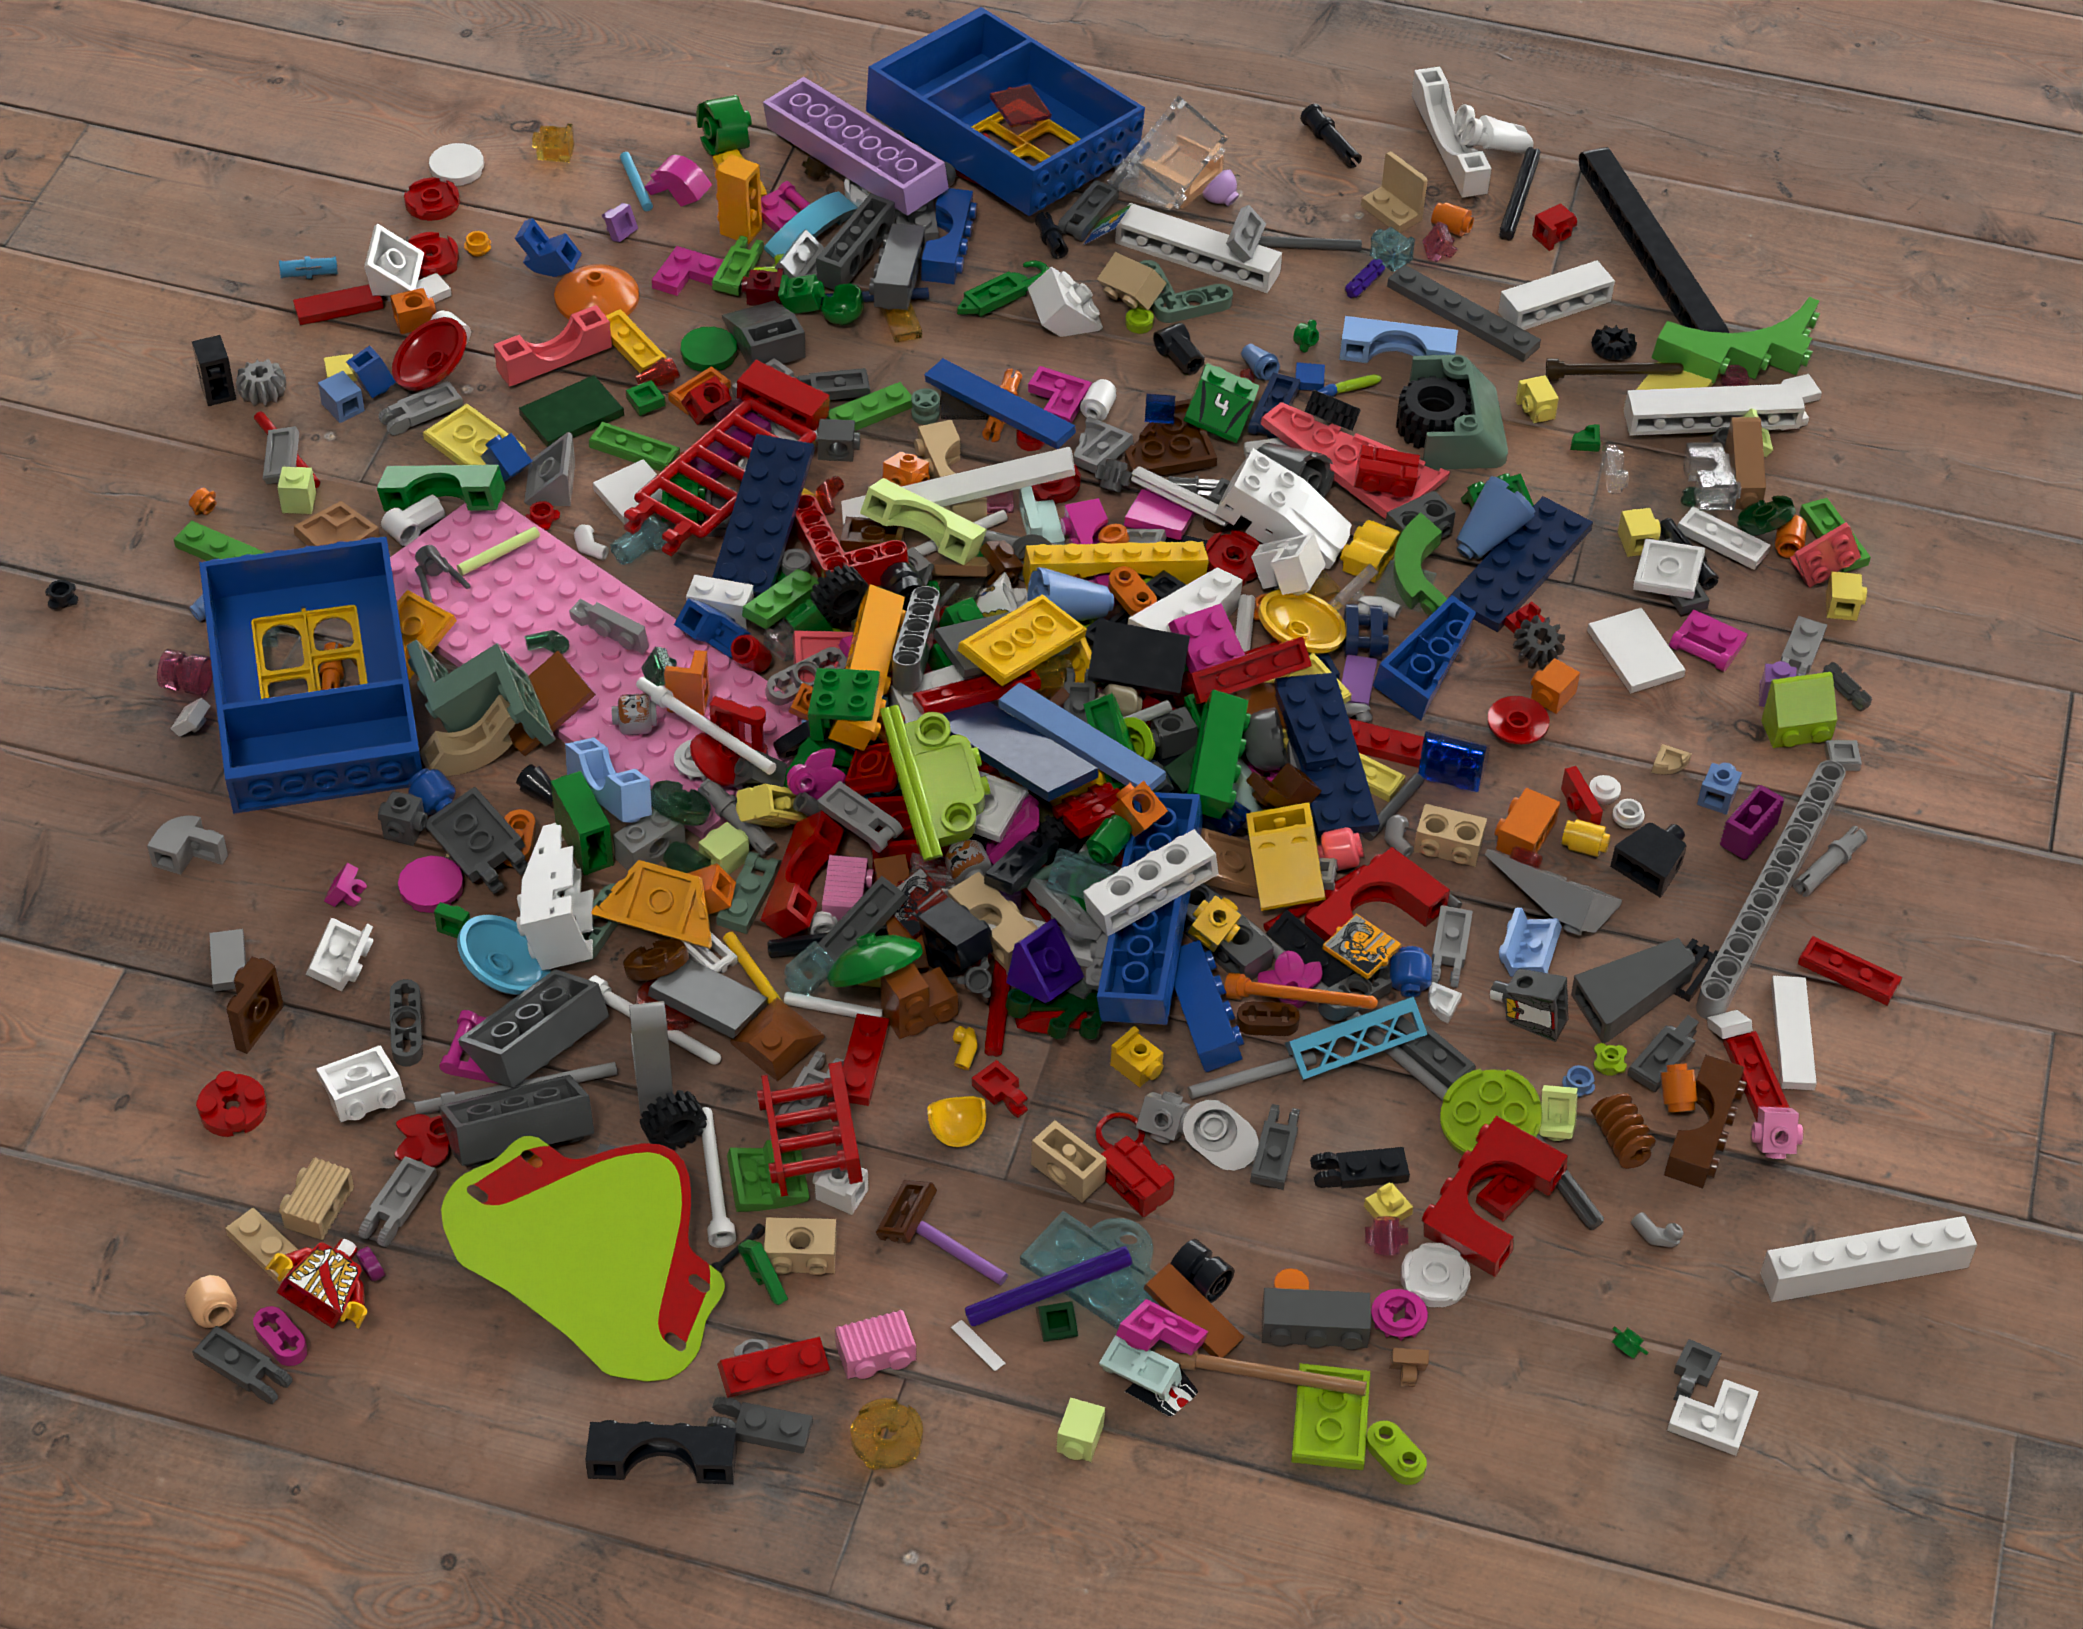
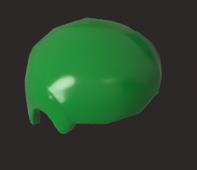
[821,283,864,325]

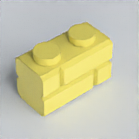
[736,784,807,828]

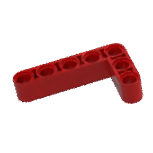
[793,495,909,587]

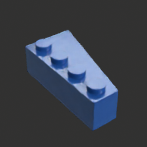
[1373,595,1476,721]

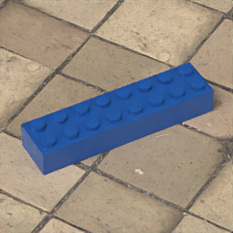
[1097,792,1203,1025]

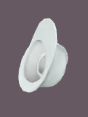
[1183,1100,1259,1171]

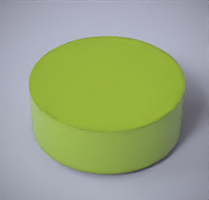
[1125,307,1154,334]

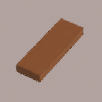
[1143,1263,1244,1358]

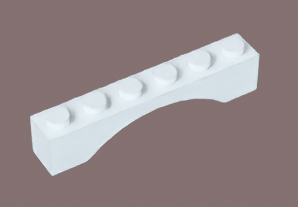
[1412,67,1491,198]

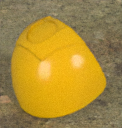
[927,1096,987,1147]

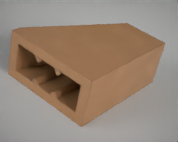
[1722,417,1766,509]

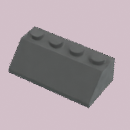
[458,969,609,1088]
[439,1074,594,1167]

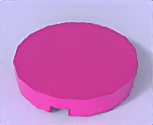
[398,856,464,913]

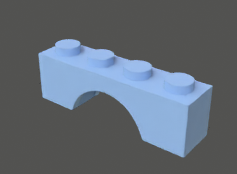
[1339,316,1458,363]
[565,737,652,823]

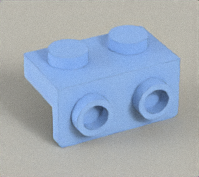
[1499,908,1562,977]

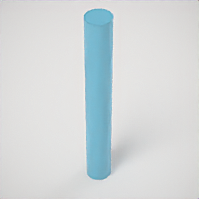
[620,152,653,211]

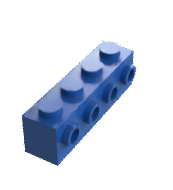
[1174,940,1244,1073]

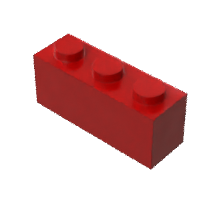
[736,360,830,432]

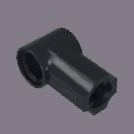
[1153,322,1205,376]

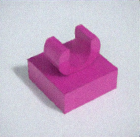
[324,862,367,907]

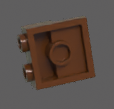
[840,516,905,552]
[226,956,284,1054]

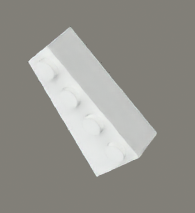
[1128,567,1243,632]

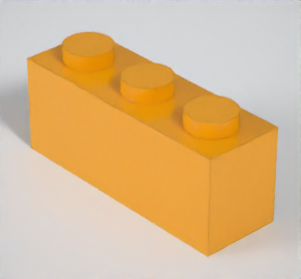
[715,154,762,245]

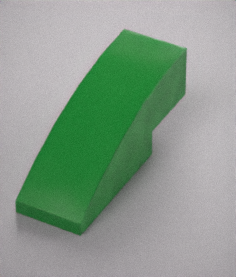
[1083,693,1136,790]

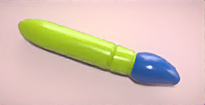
[1318,374,1382,397]

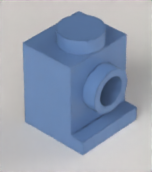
[1697,763,1742,815]

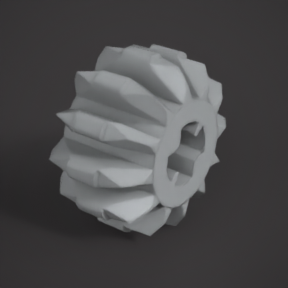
[236,359,287,406]

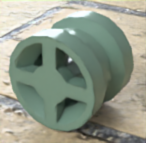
[911,388,940,425]

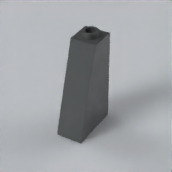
[1571,937,1695,1043]

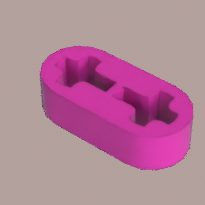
[253,1306,307,1366]

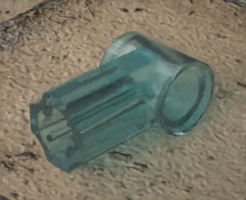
[610,515,671,565]

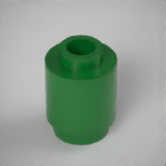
[1086,815,1132,863]

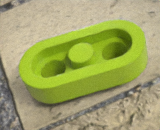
[1366,1421,1427,1485]

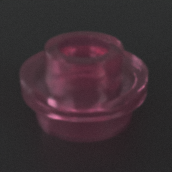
[1720,365,1749,386]

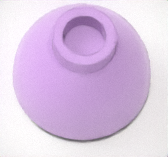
[1203,169,1239,206]

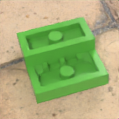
[727,1140,809,1212]

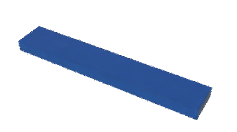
[924,358,1076,449]

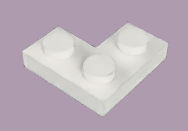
[1667,1379,1759,1456]

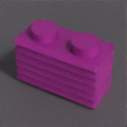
[1720,785,1784,859]

